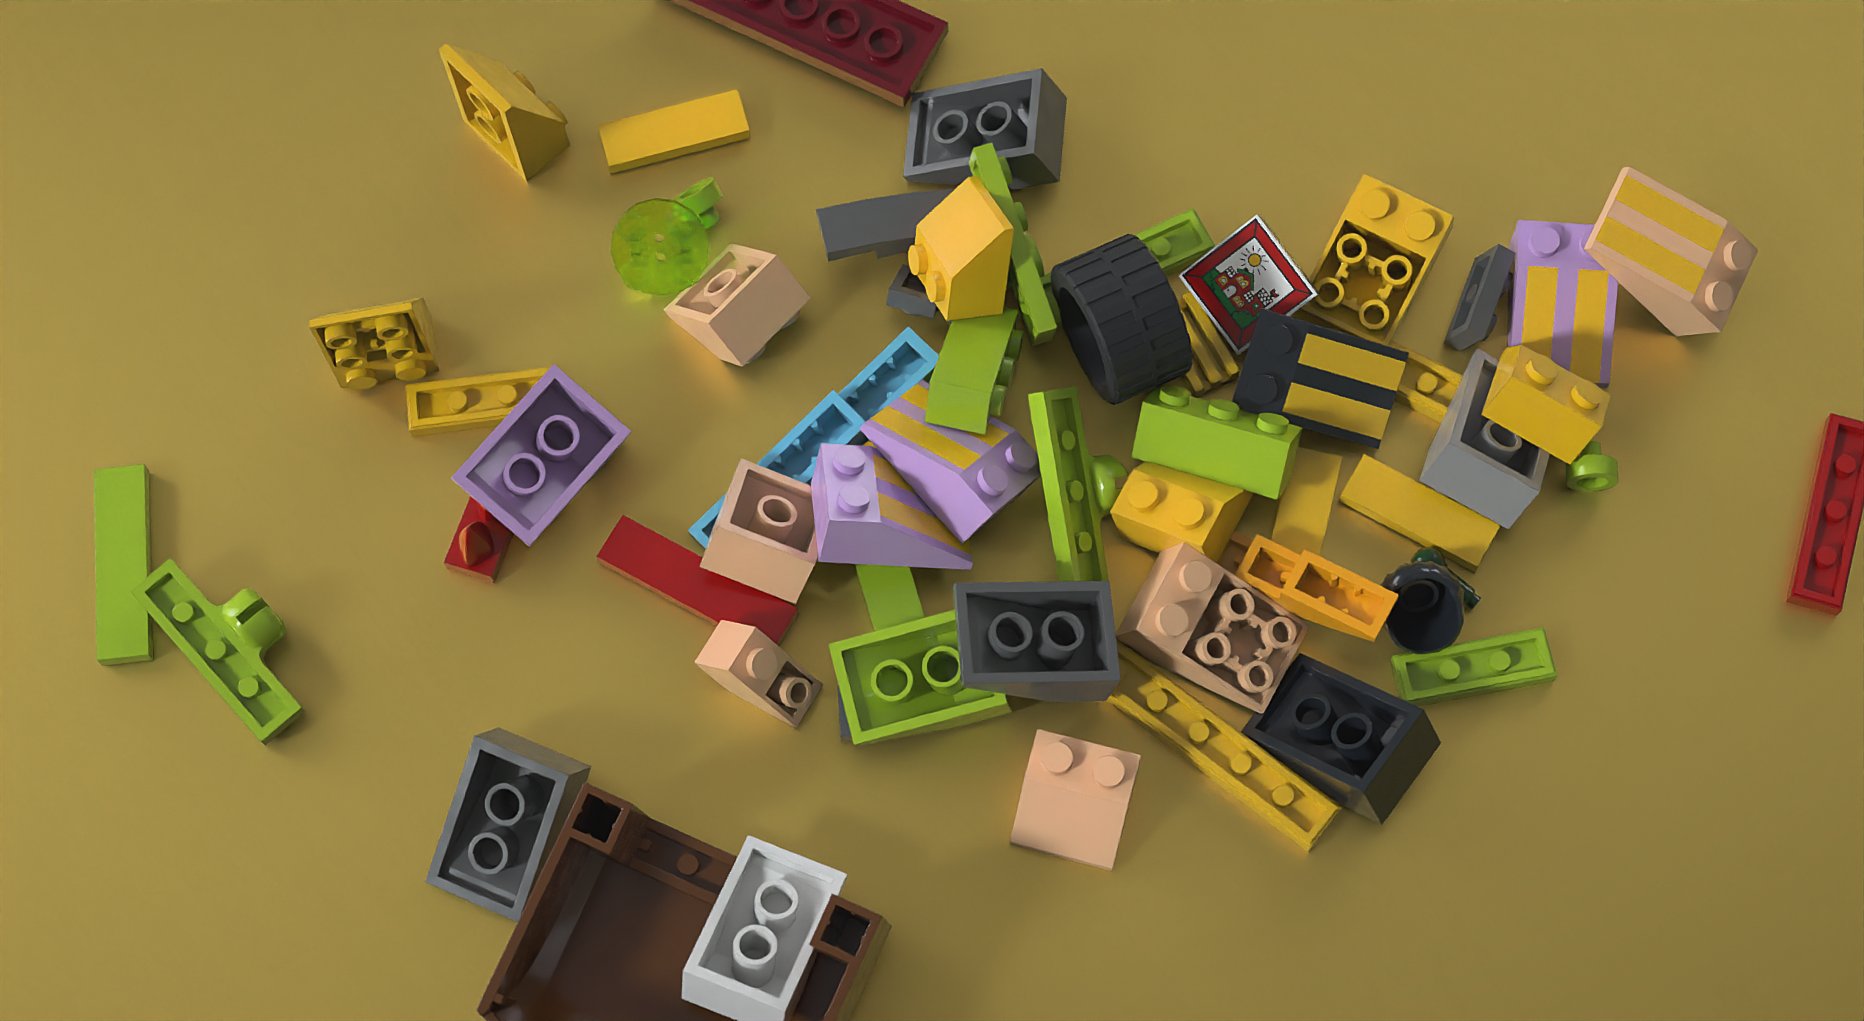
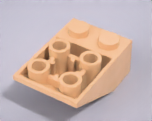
[1115,542,1310,714]

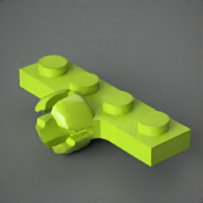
[969,142,1061,346]
[1028,386,1129,582]
[130,558,305,746]

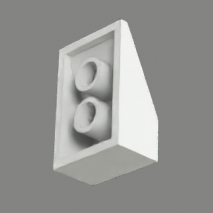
[682,835,847,1021]

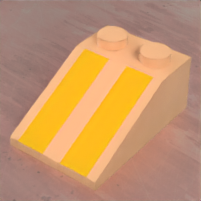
[1584,166,1758,336]

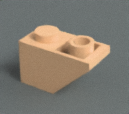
[694,620,823,727]

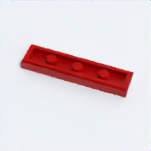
[1786,413,1864,616]
[596,515,799,646]

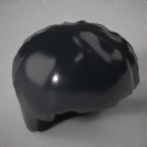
[1380,560,1466,654]

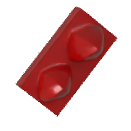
[444,496,514,583]

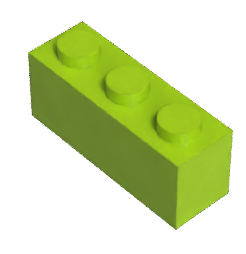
[925,307,1024,435]
[1131,385,1302,500]

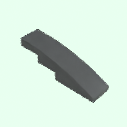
[816,189,955,261]

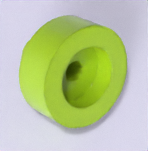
[671,177,723,229]
[1565,441,1619,491]

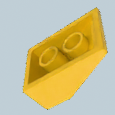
[439,43,570,181]

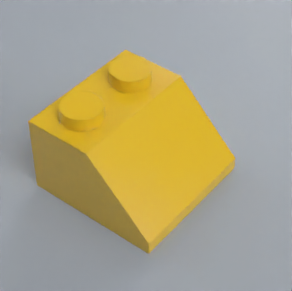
[908,176,1014,321]
[1481,345,1611,464]
[1110,461,1254,563]

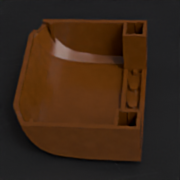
[476,782,892,1021]

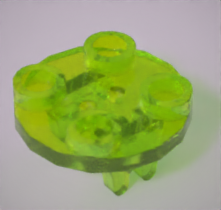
[610,198,710,296]

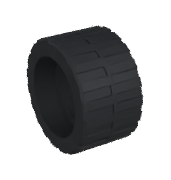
[1051,234,1193,405]

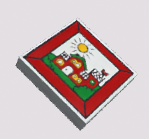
[1178,214,1320,355]

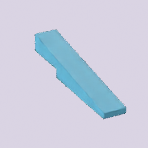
[688,326,939,549]

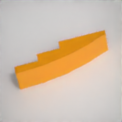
[1217,530,1399,642]

